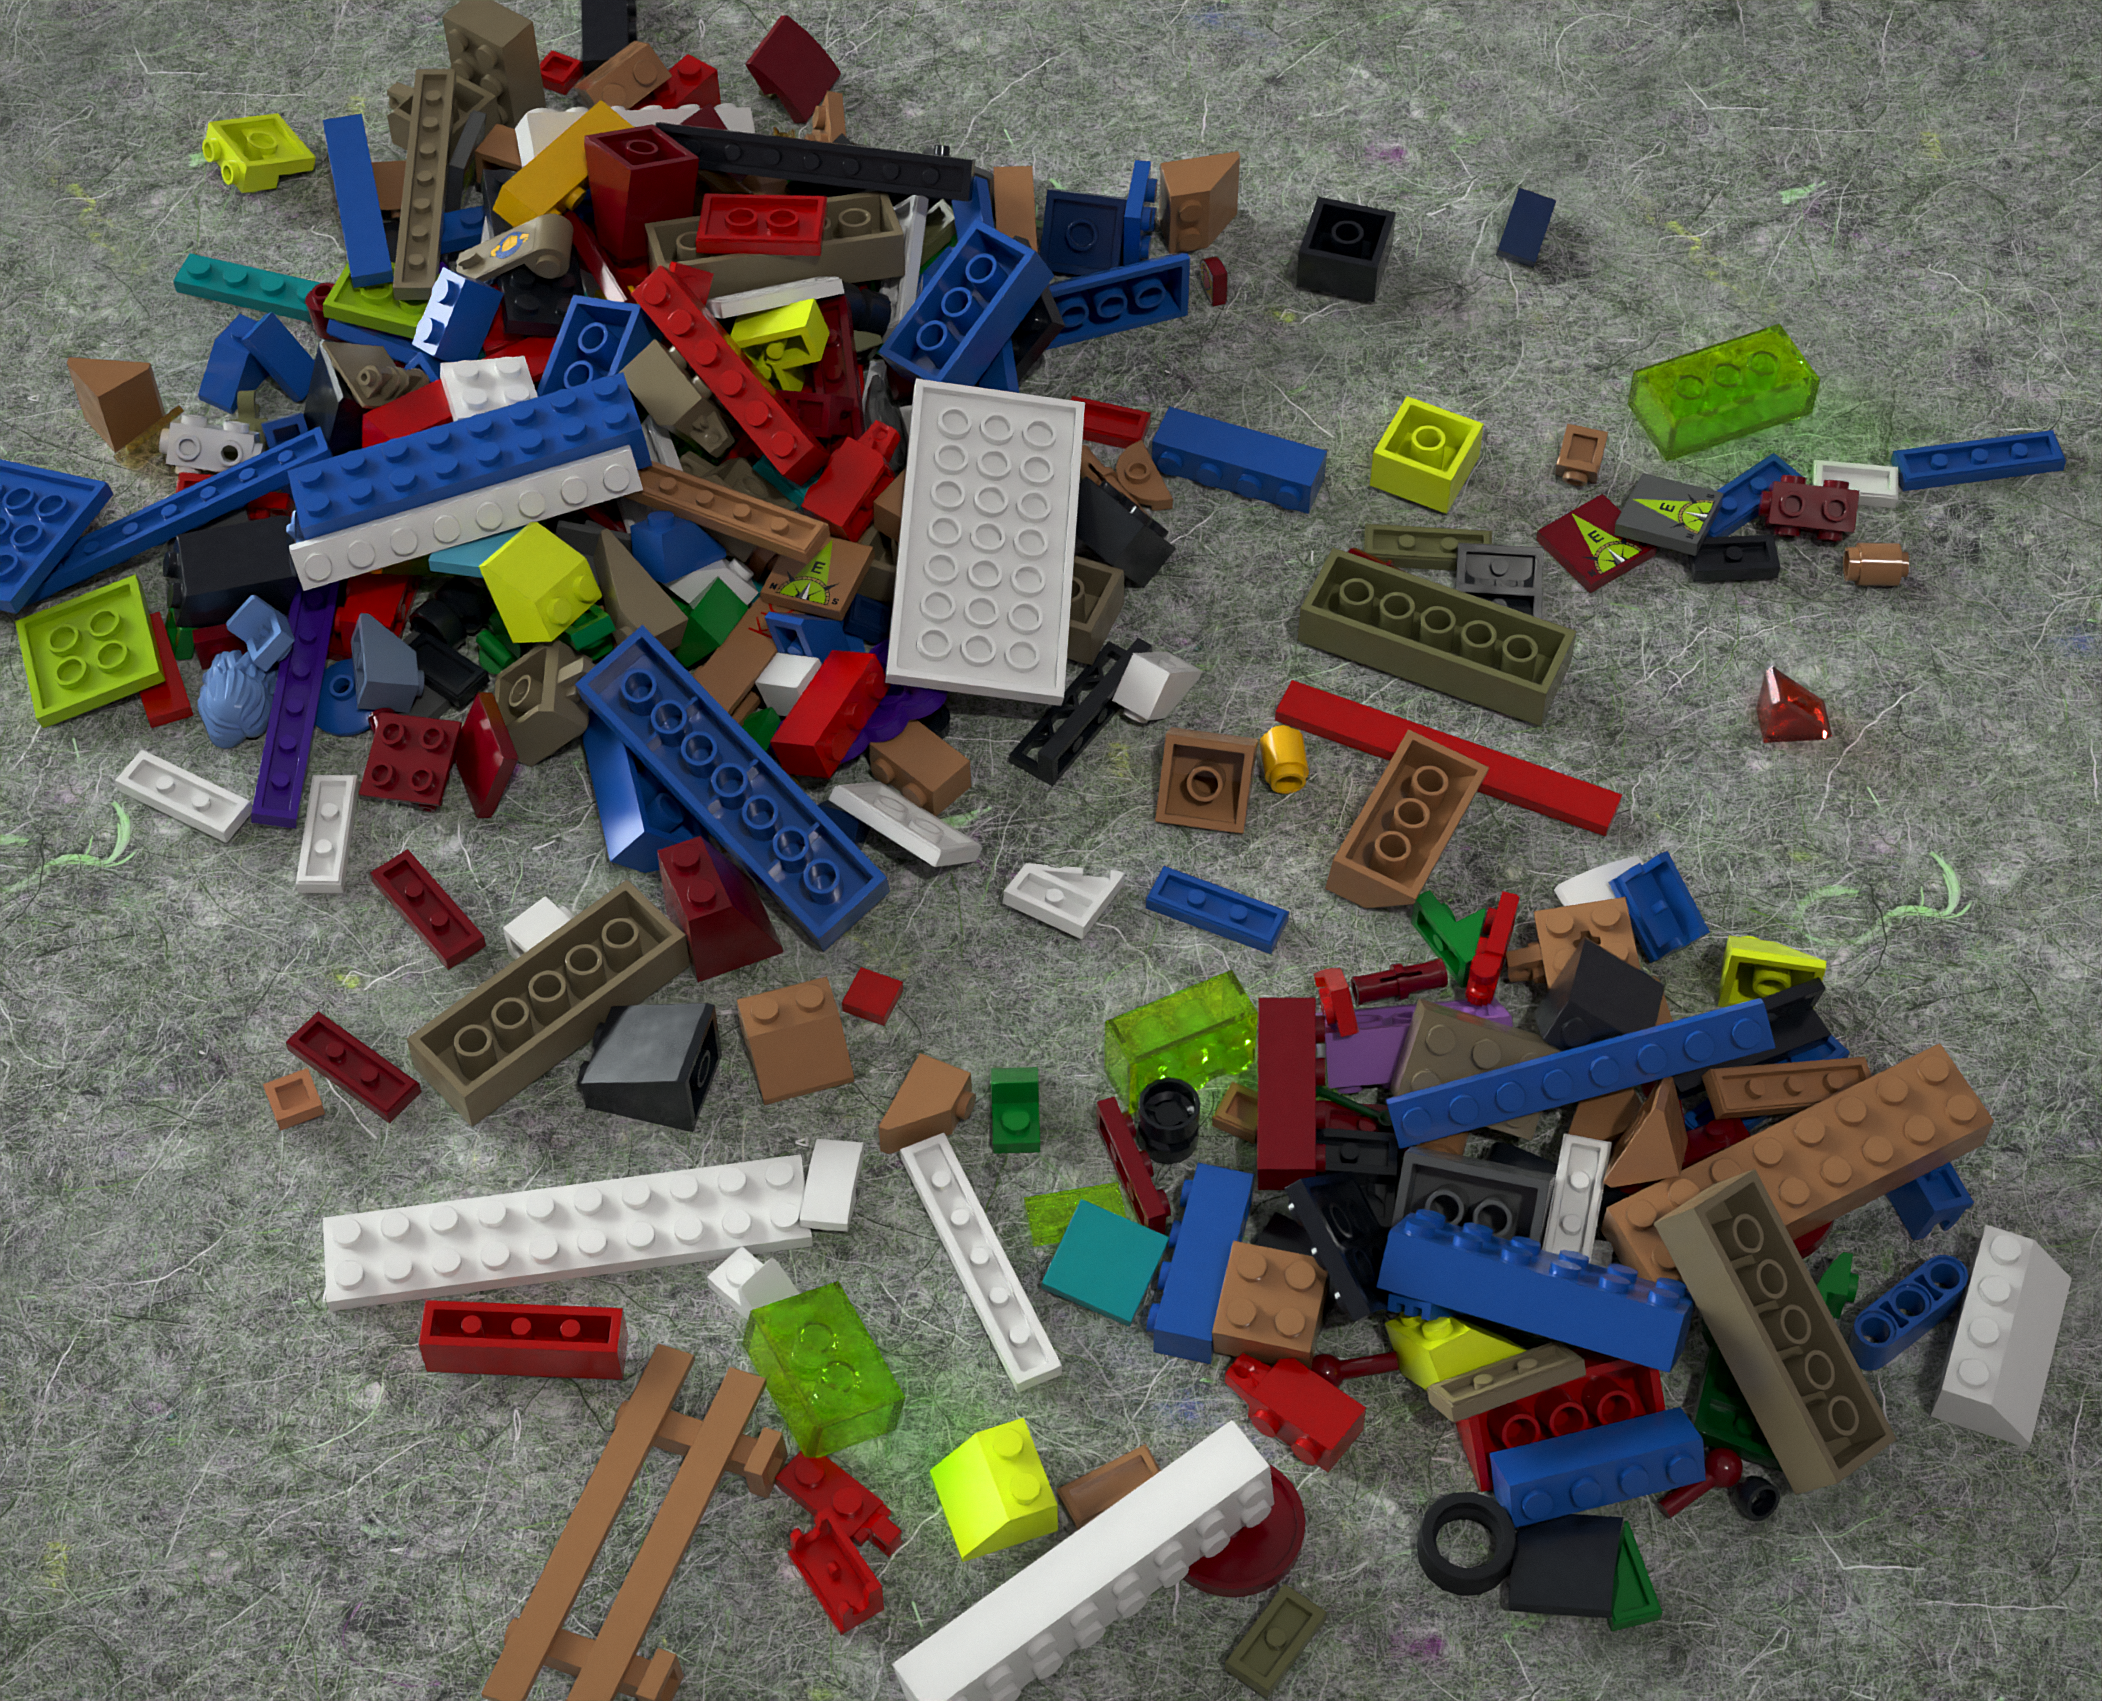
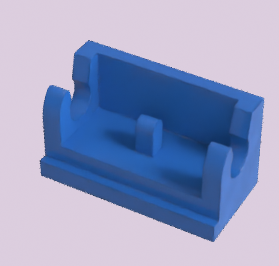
[1608,851,1710,964]
[1887,1162,1974,1241]

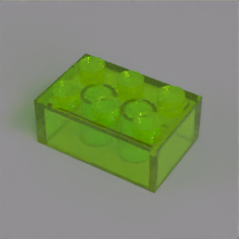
[1104,970,1258,1114]
[742,1281,906,1459]

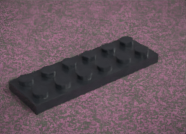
[480,169,585,337]

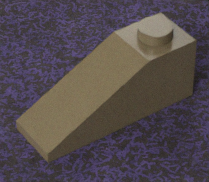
[593,528,689,651]

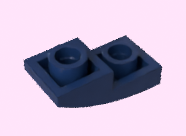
[1496,188,1557,268]

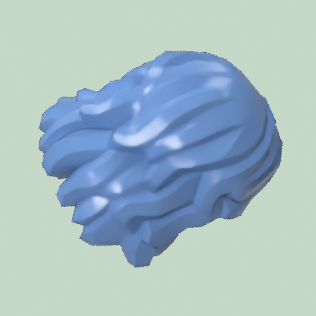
[197,650,279,749]

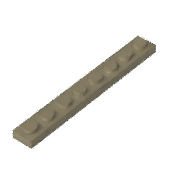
[393,69,457,300]

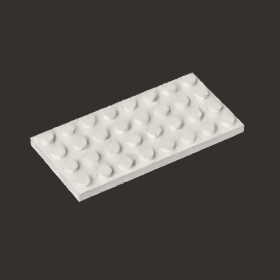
[885,379,1085,706]

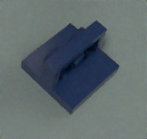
[1040,188,1128,275]

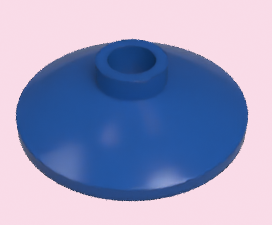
[315,658,375,736]

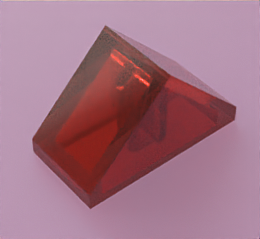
[1756,666,1832,743]

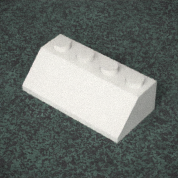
[1930,1225,2072,1448]

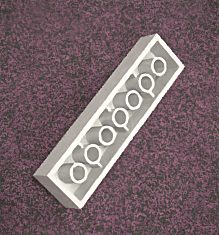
[892,1420,1274,1701]

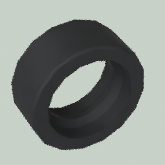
[1417,1492,1517,1596]

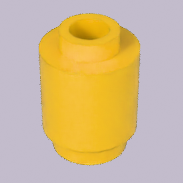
[1259,725,1309,794]

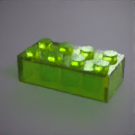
[1628,323,1820,462]

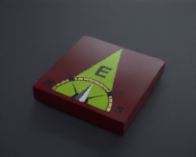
[1536,493,1657,593]

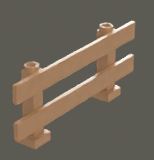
[481,1343,788,1701]

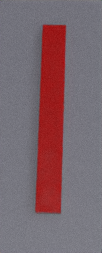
[1275,680,1623,836]

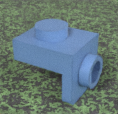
[226,595,295,672]

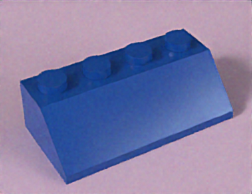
[1046,253,1190,350]
[582,710,710,873]

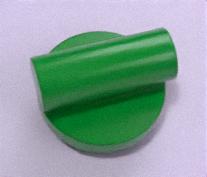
[476,630,522,676]

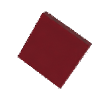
[453,692,519,818]

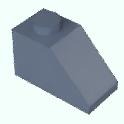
[351,613,424,713]

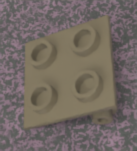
[322,341,430,409]

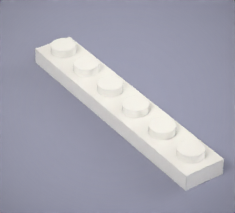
[900,1133,1062,1393]

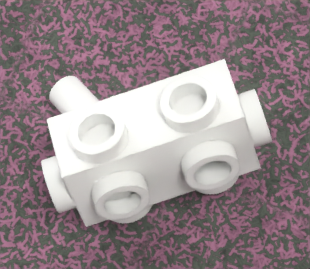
[159,414,265,474]

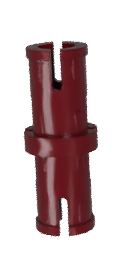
[1351,958,1448,1006]

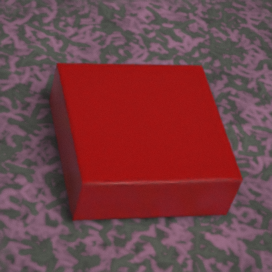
[540,50,584,96]
[842,967,903,1026]

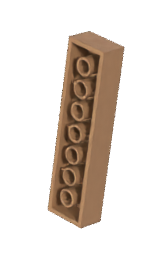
[1601,1043,1994,1292]

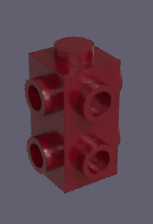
[1759,475,1860,542]

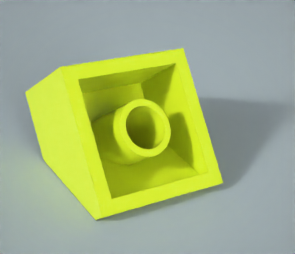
[478,522,602,643]
[1385,1311,1527,1391]
[930,1417,1058,1562]

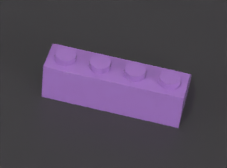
[1316,997,1513,1094]

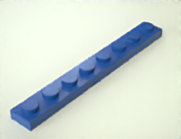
[23,426,334,607]
[1386,998,1776,1149]

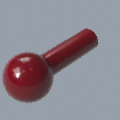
[1311,1351,1400,1388]
[1657,1448,1743,1519]

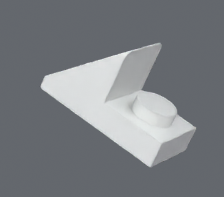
[707,1246,811,1345]

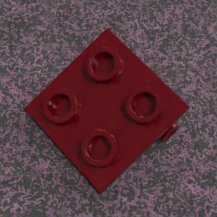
[358,712,462,813]

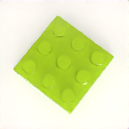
[15,574,166,729]

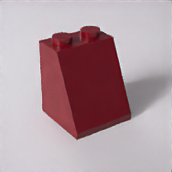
[584,124,699,261]
[657,836,783,983]

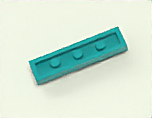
[173,253,321,323]

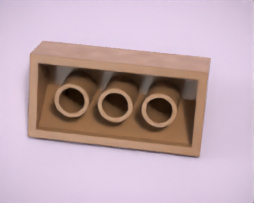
[1325,729,1489,908]

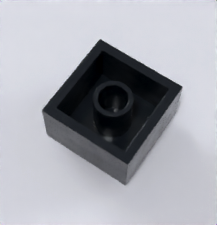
[1296,197,1396,302]
[1076,476,1176,588]

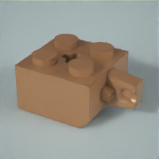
[1505,897,1641,992]

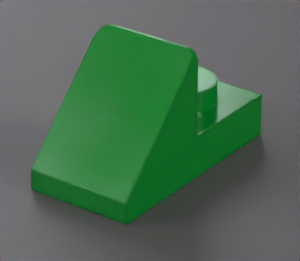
[557,603,616,661]
[1411,890,1486,988]
[991,1067,1040,1154]

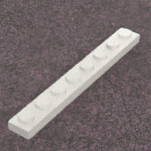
[289,445,643,591]

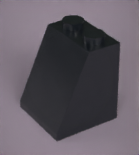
[304,338,373,457]
[163,515,300,629]
[1534,936,1665,1051]
[577,1003,722,1132]

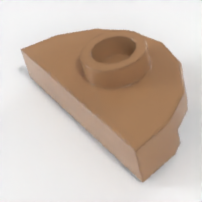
[1115,440,1173,511]

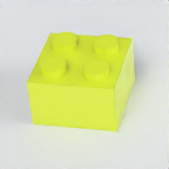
[1370,396,1484,514]

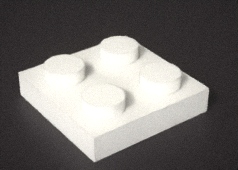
[440,356,538,421]

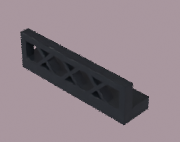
[1009,638,1152,787]
[1671,977,1831,1100]

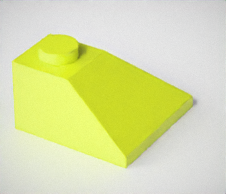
[1718,935,1827,1009]

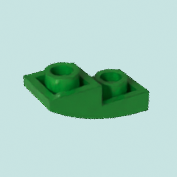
[1817,1252,1859,1319]

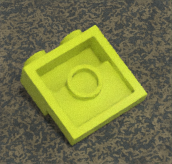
[202,113,316,193]

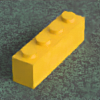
[492,100,633,228]

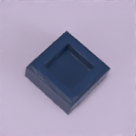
[843,593,892,645]

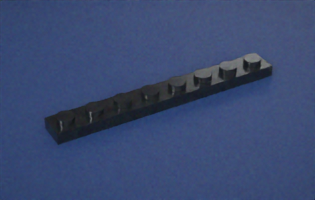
[655,122,976,202]

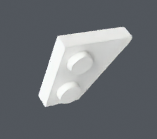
[1003,863,1125,939]

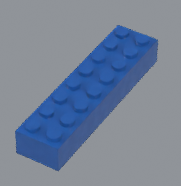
[287,372,652,540]
[575,624,890,952]

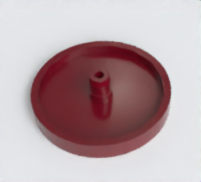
[1183,1463,1305,1598]

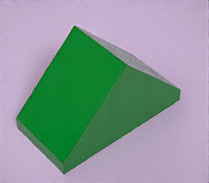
[670,576,749,668]

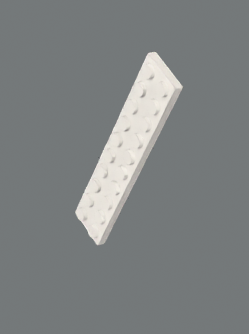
[323,1154,813,1311]

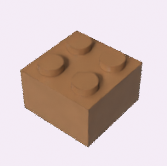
[1212,1241,1331,1369]

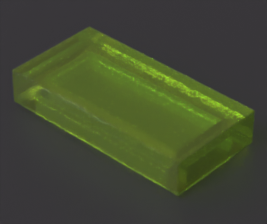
[1024,1182,1127,1247]

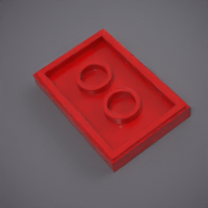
[696,193,828,256]

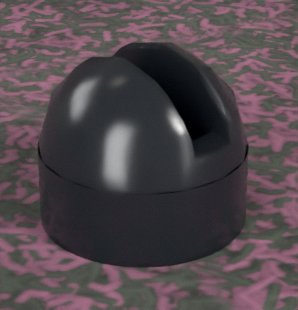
[1734,1475,1780,1521]

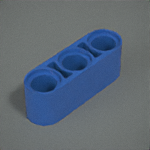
[1847,1255,1969,1371]

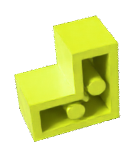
[730,298,830,392]

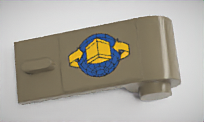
[456,214,574,282]

